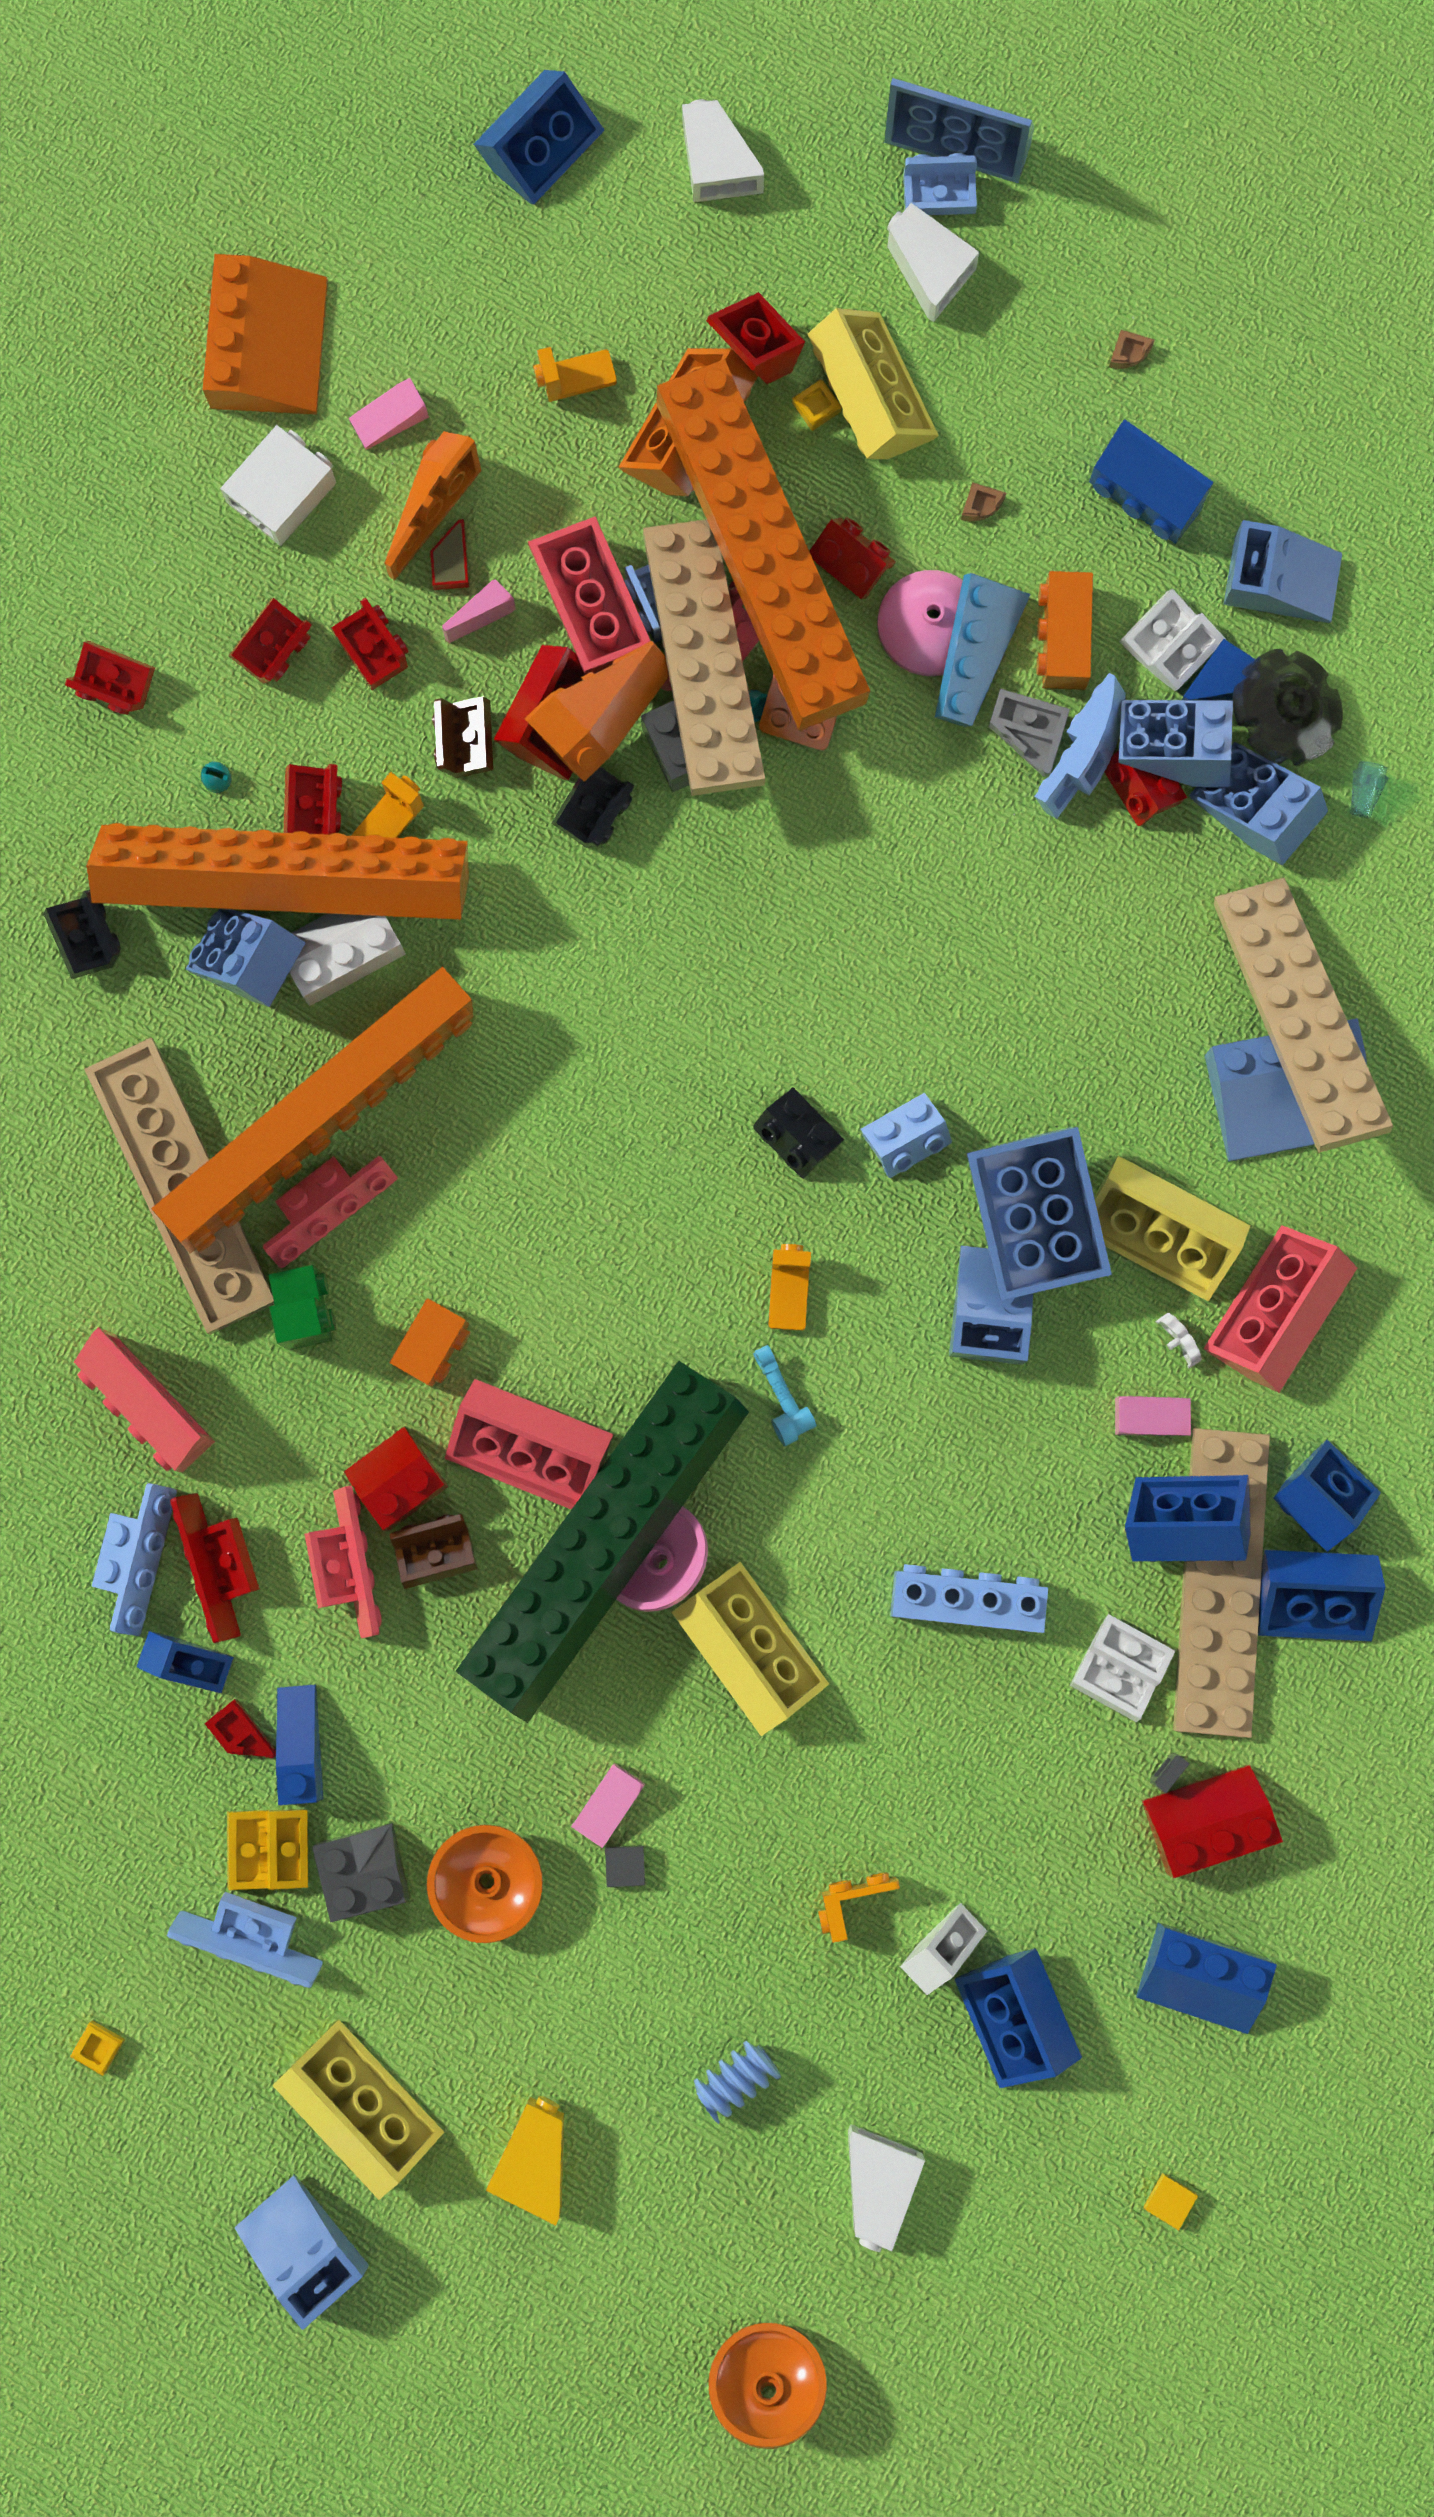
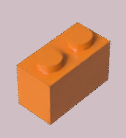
[389,1298,471,1388]

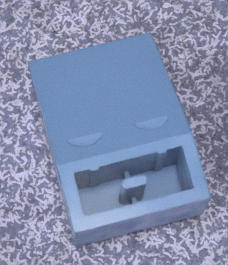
[1223,520,1342,623]
[1119,700,1233,787]
[1189,742,1328,865]
[185,909,305,1007]
[949,1246,1033,1365]
[235,2174,369,2330]

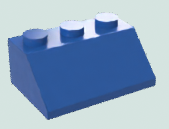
[473,70,605,205]
[1089,419,1213,544]
[1125,1475,1251,1562]
[1258,1550,1386,1642]
[1136,1922,1277,2034]
[954,1948,1082,2088]

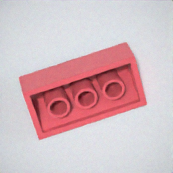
[528,516,650,674]
[1203,1225,1358,1393]
[74,1327,215,1473]
[444,1379,614,1509]

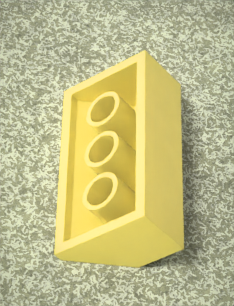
[807,308,939,459]
[1094,1155,1251,1301]
[671,1562,829,1736]
[272,2020,445,2200]

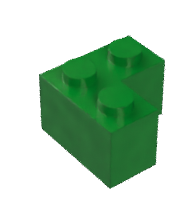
[268,1265,336,1350]

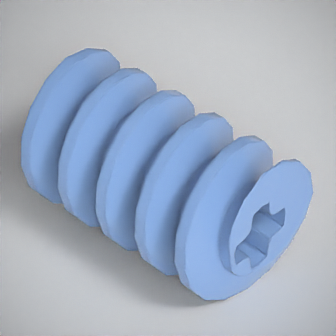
[693,2041,781,2124]

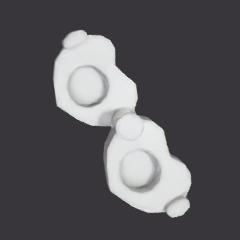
[1155,1313,1202,1369]

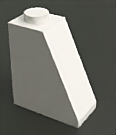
[682,99,764,202]
[887,203,979,322]
[848,2124,925,2252]

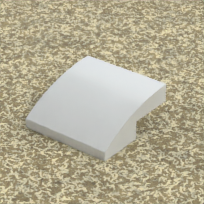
[1119,589,1226,691]
[1070,1614,1175,1722]

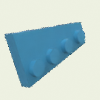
[935,573,1031,727]

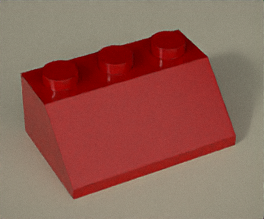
[493,645,586,781]
[1141,1765,1283,1879]

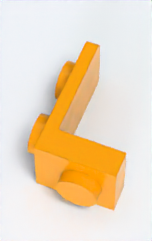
[533,347,617,402]
[351,772,424,838]
[768,1244,811,1331]
[818,1872,900,1943]

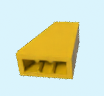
[486,2096,564,2226]

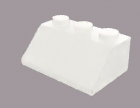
[289,914,406,1006]

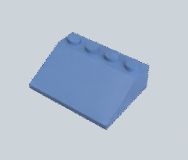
[884,78,1035,183]
[1204,1018,1367,1162]
[967,1127,1112,1301]

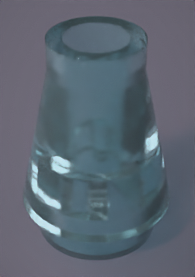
[1349,761,1389,818]

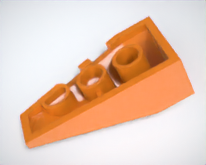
[385,431,481,581]
[525,641,669,782]

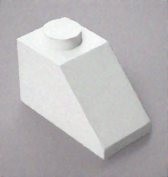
[900,1903,987,1995]

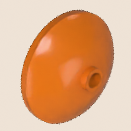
[427,1824,543,1943]
[709,2323,827,2449]

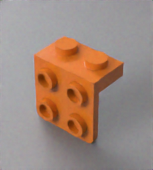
[759,674,837,750]

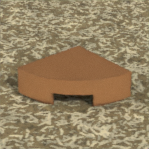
[1109,330,1155,369]
[961,482,1007,521]

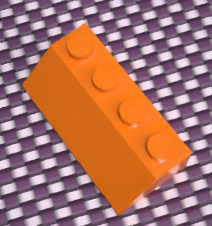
[619,348,758,496]

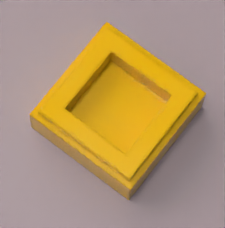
[792,379,842,431]
[70,2020,125,2076]
[1143,2173,1198,2230]

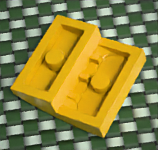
[227,1809,308,1890]

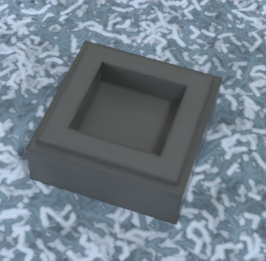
[1150,1753,1190,1793]
[605,1845,645,1887]

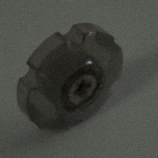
[1233,649,1343,766]

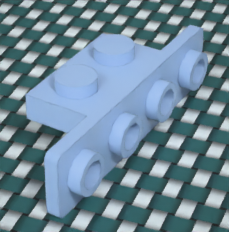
[92,1483,177,1636]
[167,1892,323,1988]

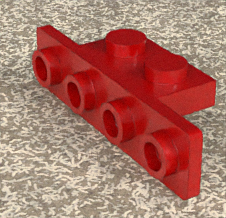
[170,1493,260,1644]

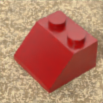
[706,292,805,385]
[344,1427,449,1532]

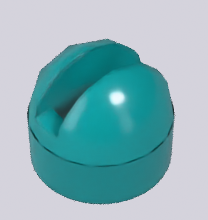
[748,689,767,722]
[201,761,232,793]

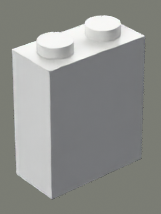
[220,425,336,546]

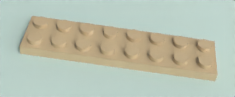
[643,519,765,796]
[1214,877,1393,1153]
[84,1037,274,1335]
[1173,1428,1270,1738]

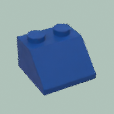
[1273,1440,1381,1552]

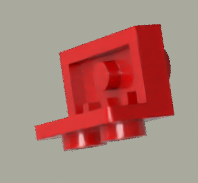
[809,517,896,600]
[229,598,312,684]
[331,598,409,690]
[65,641,155,715]
[1104,750,1188,826]
[283,764,342,835]

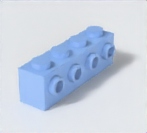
[890,1564,1048,1633]

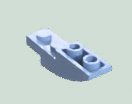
[1034,673,1126,819]

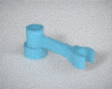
[753,1345,817,1447]

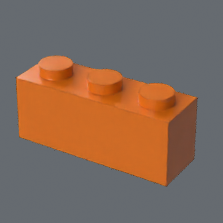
[1036,571,1093,690]

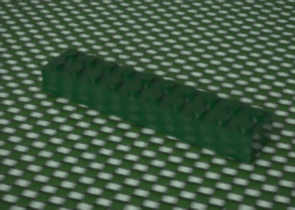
[456,1361,749,1723]

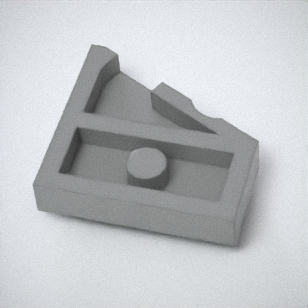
[989,689,1070,778]

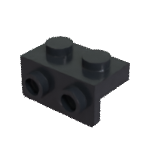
[551,767,635,848]
[43,889,121,979]
[753,1087,844,1179]

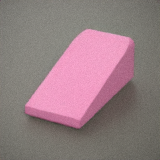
[349,378,429,450]
[442,579,516,643]
[1115,1396,1191,1436]
[571,1763,645,1848]

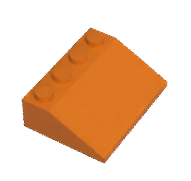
[203,254,328,415]

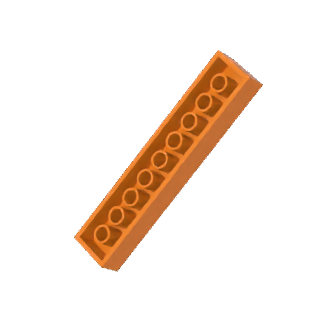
[656,359,870,731]
[86,823,469,920]
[151,966,474,1254]

